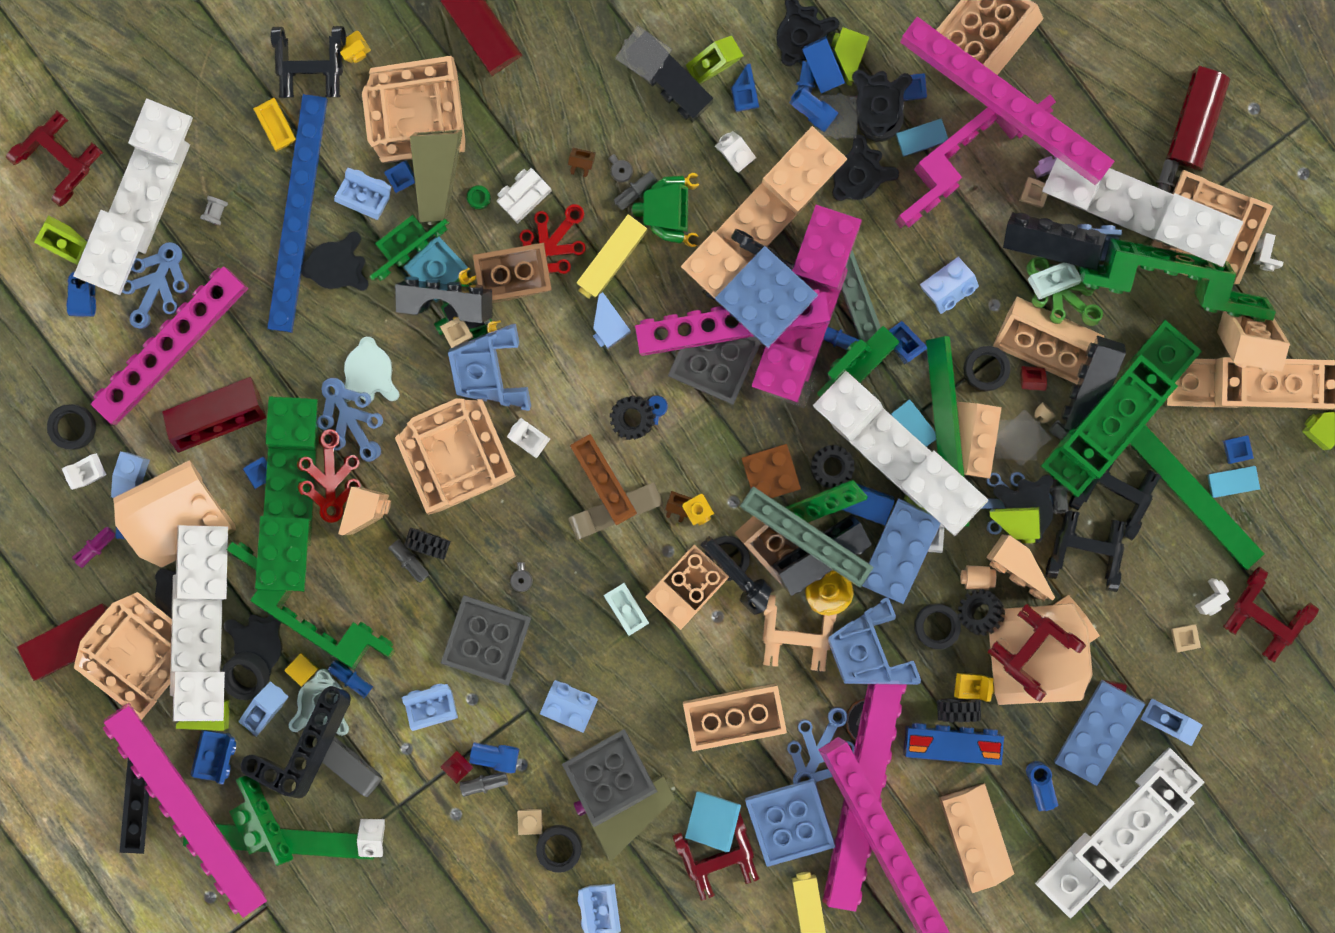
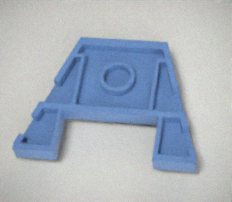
[448,324,531,411]
[828,597,921,684]

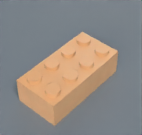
[1217,311,1290,373]
[683,683,787,751]

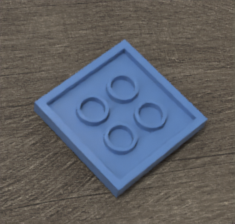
[715,246,818,348]
[745,778,836,867]

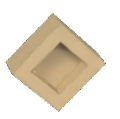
[1019,177,1048,208]
[440,317,473,348]
[1171,624,1201,653]
[517,809,543,835]

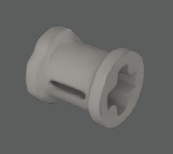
[200,196,228,225]

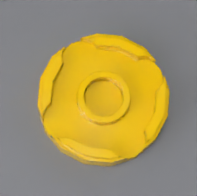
[805,570,853,616]

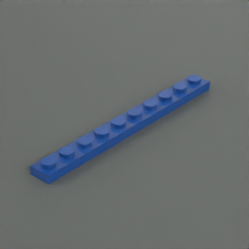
[267,94,328,333]

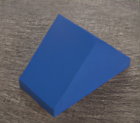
[889,321,927,365]

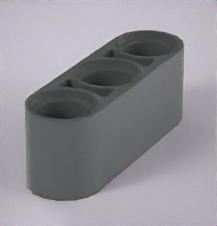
[323,737,383,797]

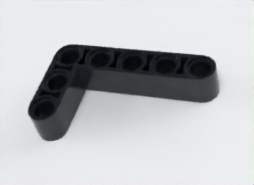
[241,686,351,799]

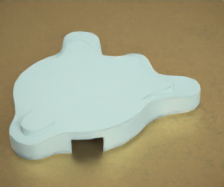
[344,337,400,402]
[289,668,349,736]

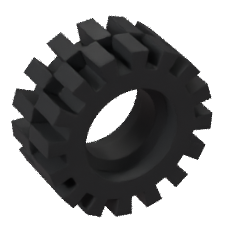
[609,395,656,440]
[811,445,855,488]
[404,528,451,560]
[958,589,1005,636]
[937,698,981,722]

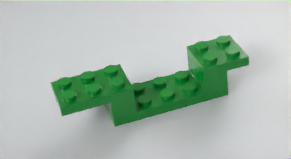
[1078,238,1276,322]
[1040,320,1202,497]
[255,396,319,592]
[226,542,395,670]

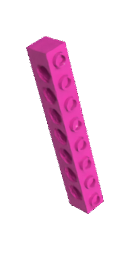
[91,266,249,425]
[635,289,830,356]

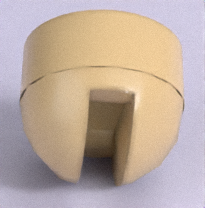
[1034,402,1056,423]

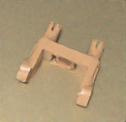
[762,595,837,671]

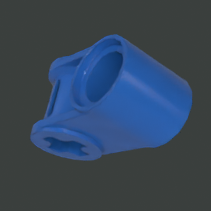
[67,271,96,317]

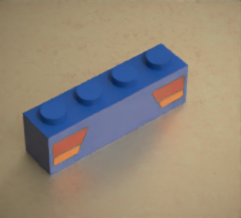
[903,722,1004,765]

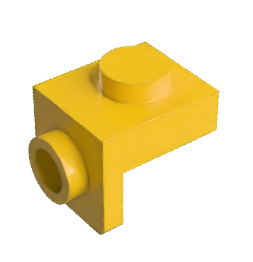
[340,31,371,63]
[682,494,714,526]
[954,673,994,702]

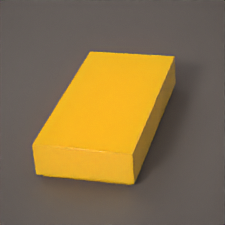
[253,98,296,152]

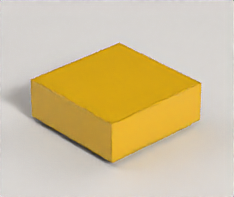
[284,653,319,687]

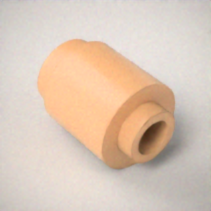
[960,565,996,590]

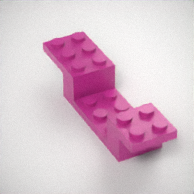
[895,95,1056,229]
[752,205,862,403]

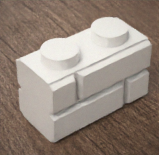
[497,168,552,224]

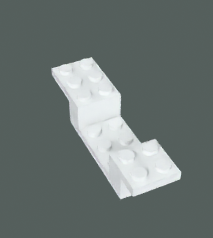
[74,98,193,295]
[1042,158,1243,267]
[813,371,988,536]
[170,525,228,721]
[1035,747,1204,919]

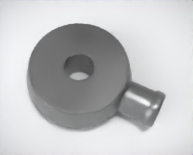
[608,154,633,182]
[510,562,533,592]

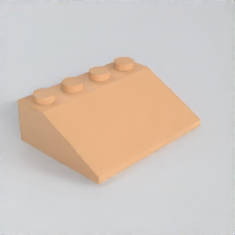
[937,0,1043,75]

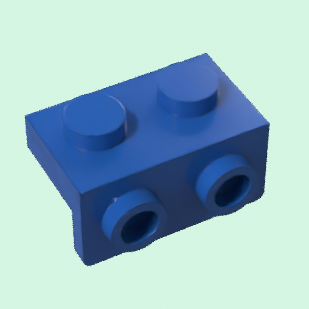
[190,730,236,785]

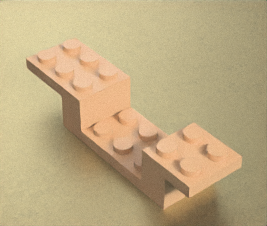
[681,126,847,299]
[1165,357,1335,410]

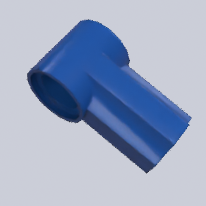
[789,87,839,132]
[469,742,520,773]
[1026,761,1058,811]

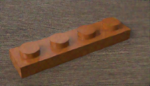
[570,434,637,526]

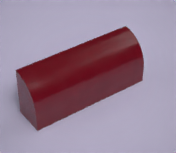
[440,0,523,77]
[1166,66,1230,172]
[162,377,267,453]
[17,603,108,681]

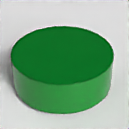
[467,185,491,210]

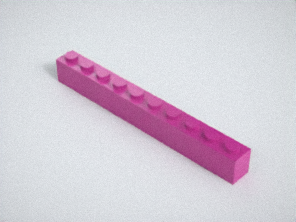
[900,17,1115,185]
[822,684,907,912]
[103,703,267,918]
[818,737,950,933]

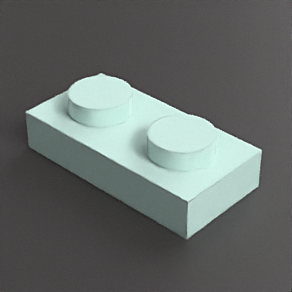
[1028,262,1082,299]
[604,583,649,636]

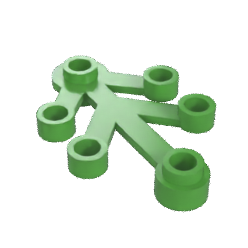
[1026,257,1103,326]

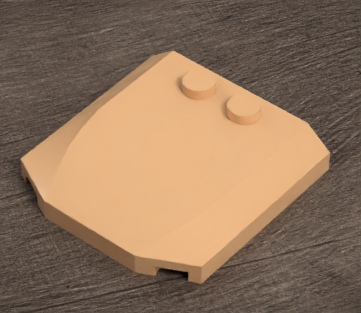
[362,56,465,164]
[1150,170,1273,284]
[395,398,516,515]
[113,460,236,568]
[74,592,172,720]
[989,603,1093,705]

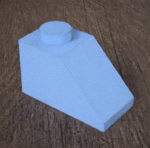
[593,292,631,349]
[111,451,150,498]
[238,682,288,737]
[1141,699,1202,746]

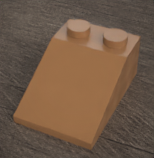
[473,243,552,303]
[735,516,799,589]

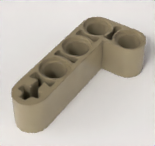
[568,482,663,540]

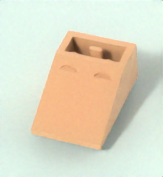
[986,534,1055,601]
[646,544,729,630]

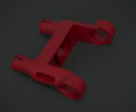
[6,110,104,207]
[1222,567,1319,663]
[987,604,1086,702]
[672,812,760,901]

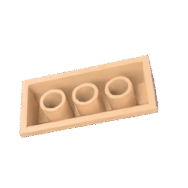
[993,297,1104,384]
[939,783,1014,893]

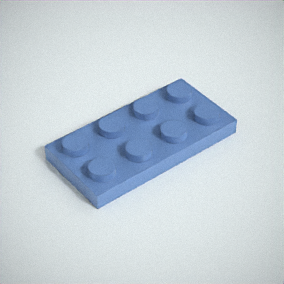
[862,499,941,604]
[1054,680,1145,786]

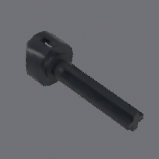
[701,536,774,615]

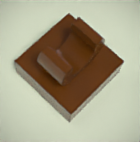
[568,148,596,177]
[665,491,692,522]

